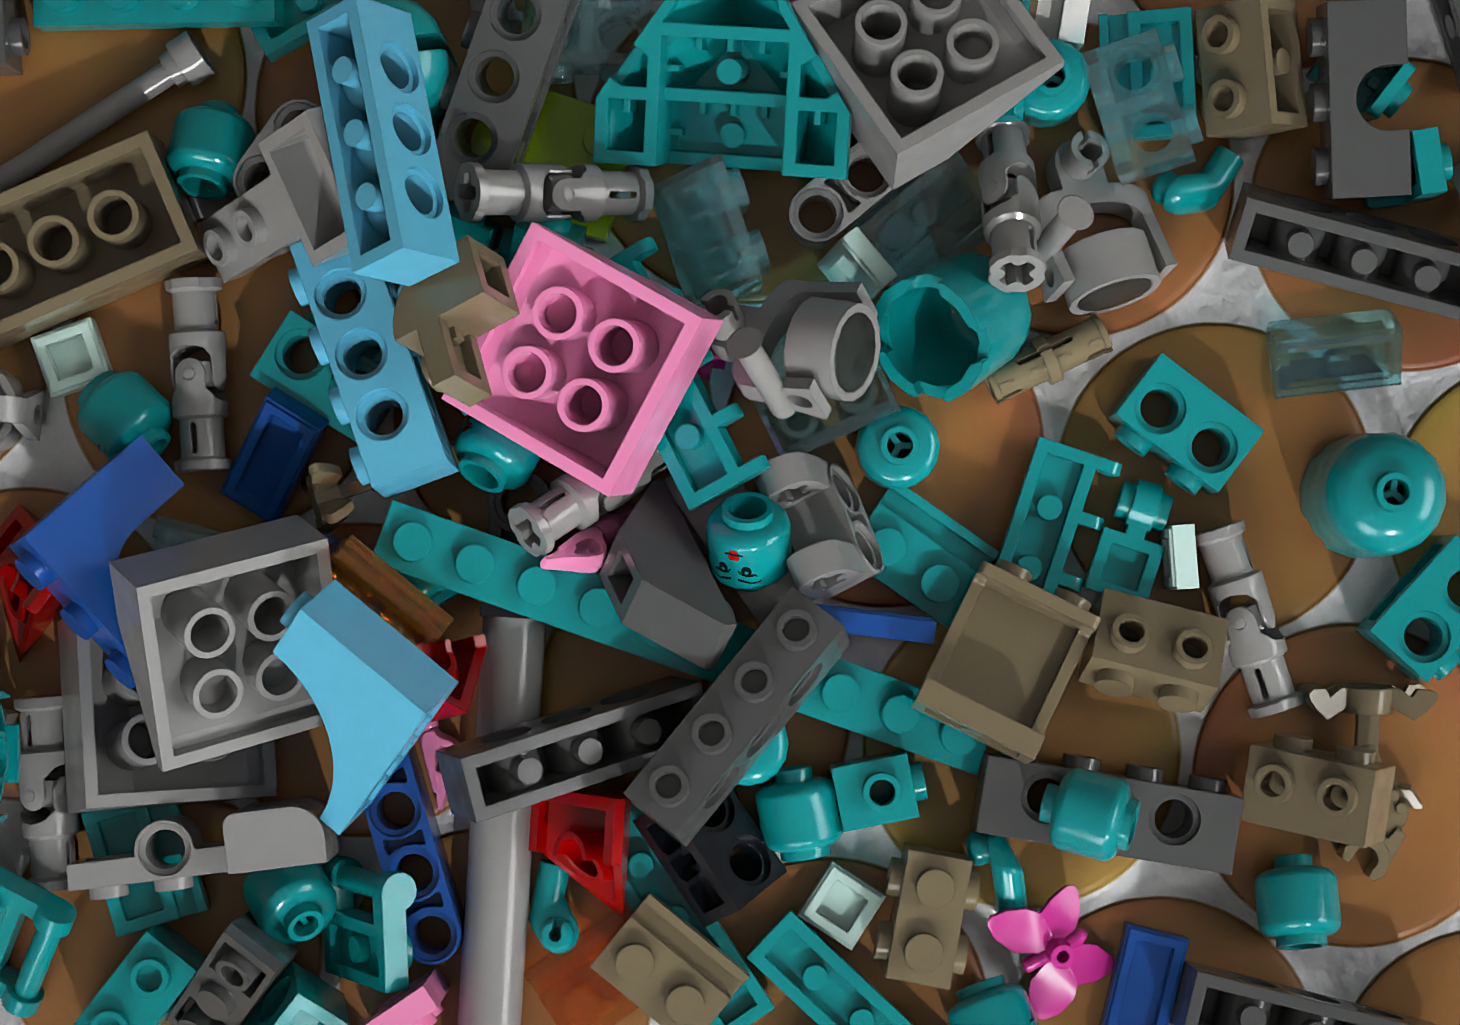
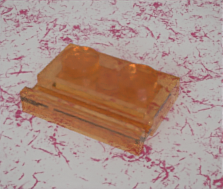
[329,535,454,645]
[524,902,639,1025]

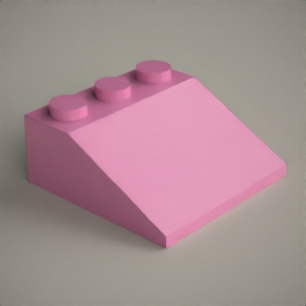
[441,222,724,497]

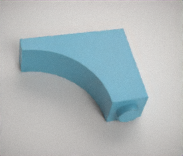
[272,579,459,835]

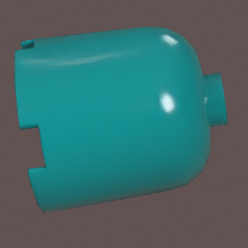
[875,253,1032,401]
[1300,432,1446,558]

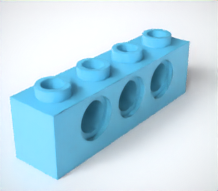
[306,0,460,287]
[287,241,459,499]

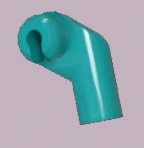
[1151,146,1244,215]
[966,831,1029,912]
[528,860,579,954]

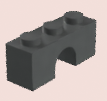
[1306,0,1412,200]

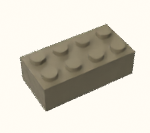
[0,130,209,350]

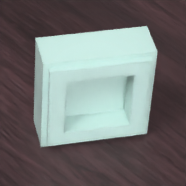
[817,227,898,300]
[30,317,113,399]
[1159,524,1199,590]
[797,860,886,950]

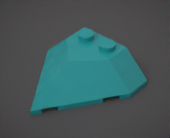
[593,0,852,180]

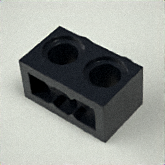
[632,789,787,928]

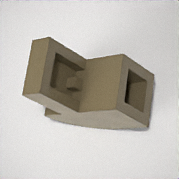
[393,235,520,407]

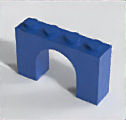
[9,435,185,689]

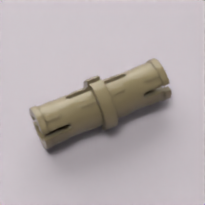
[984,314,1113,405]

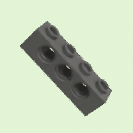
[435,0,580,216]
[1224,182,1460,320]
[623,586,851,847]
[435,676,704,823]
[970,751,1244,875]
[1170,960,1436,1025]

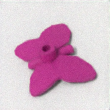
[987,885,1114,1020]

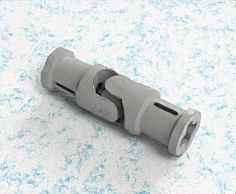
[975,118,1046,293]
[454,162,655,222]
[165,277,233,473]
[508,448,667,557]
[1195,519,1306,719]
[13,695,81,892]

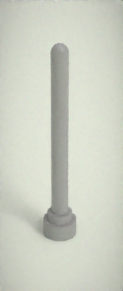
[0,30,216,193]

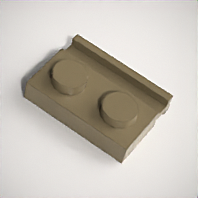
[590,891,750,1025]

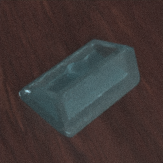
[1266,309,1403,399]

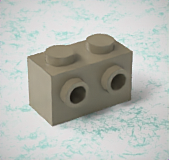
[1195,0,1307,140]
[1077,588,1229,713]
[1240,732,1396,848]
[873,842,981,990]

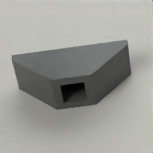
[599,480,737,669]
[166,911,298,1025]

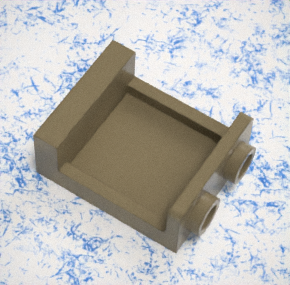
[910,559,1101,765]

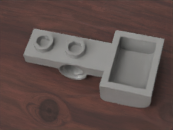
[198,105,349,283]
[66,796,342,900]

